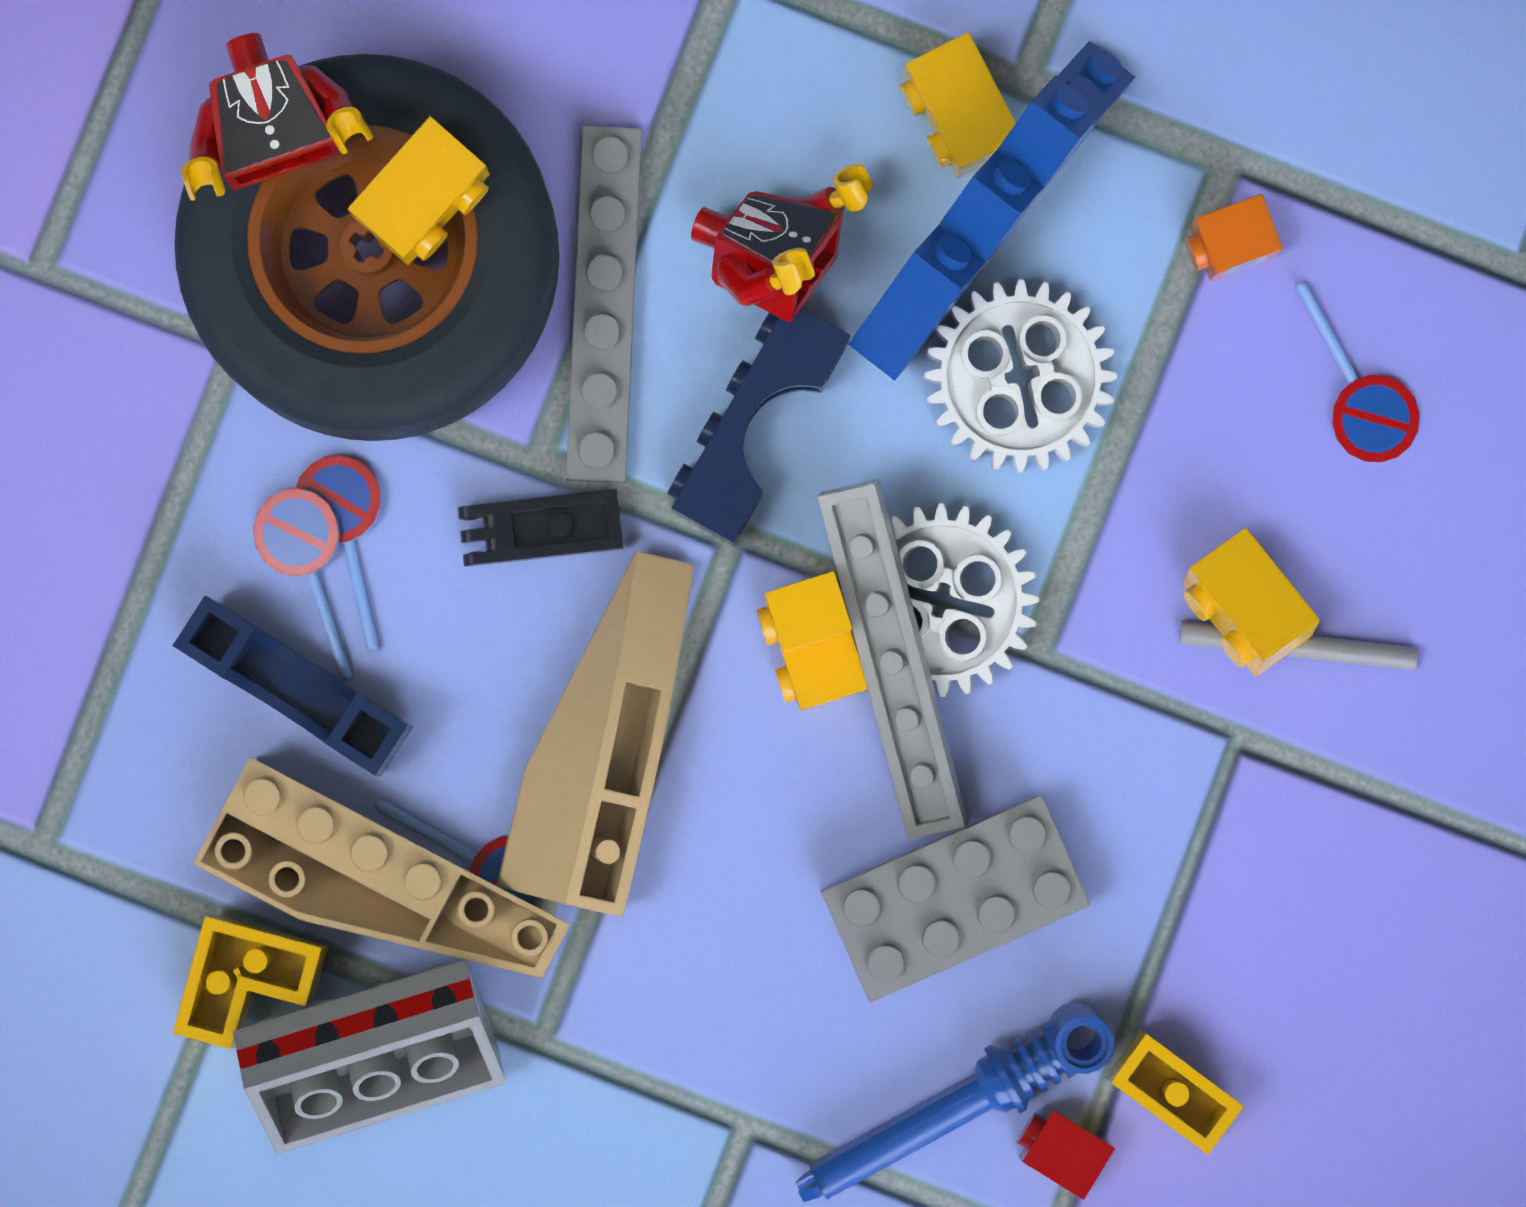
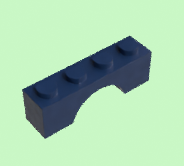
[667,308,851,547]
[172,595,414,777]

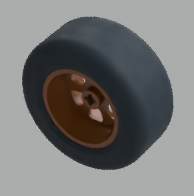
[174,54,559,441]

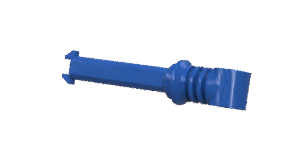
[795,1002,1115,1202]

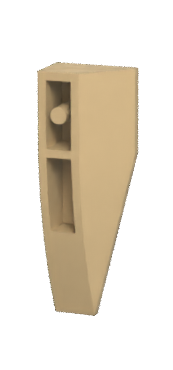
[496,551,694,917]
[193,757,570,978]

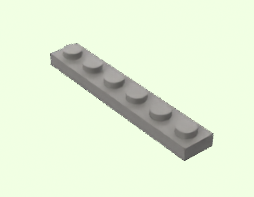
[566,126,642,484]
[817,479,969,839]

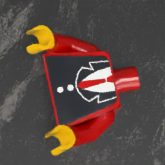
[181,33,373,201]
[691,164,873,323]

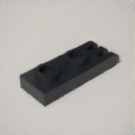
[457,489,624,567]

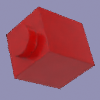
[1016,1106,1115,1200]

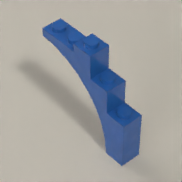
[848,41,1135,381]

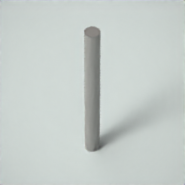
[1178,621,1418,671]

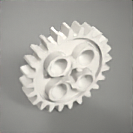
[923,279,1117,474]
[891,503,1040,697]

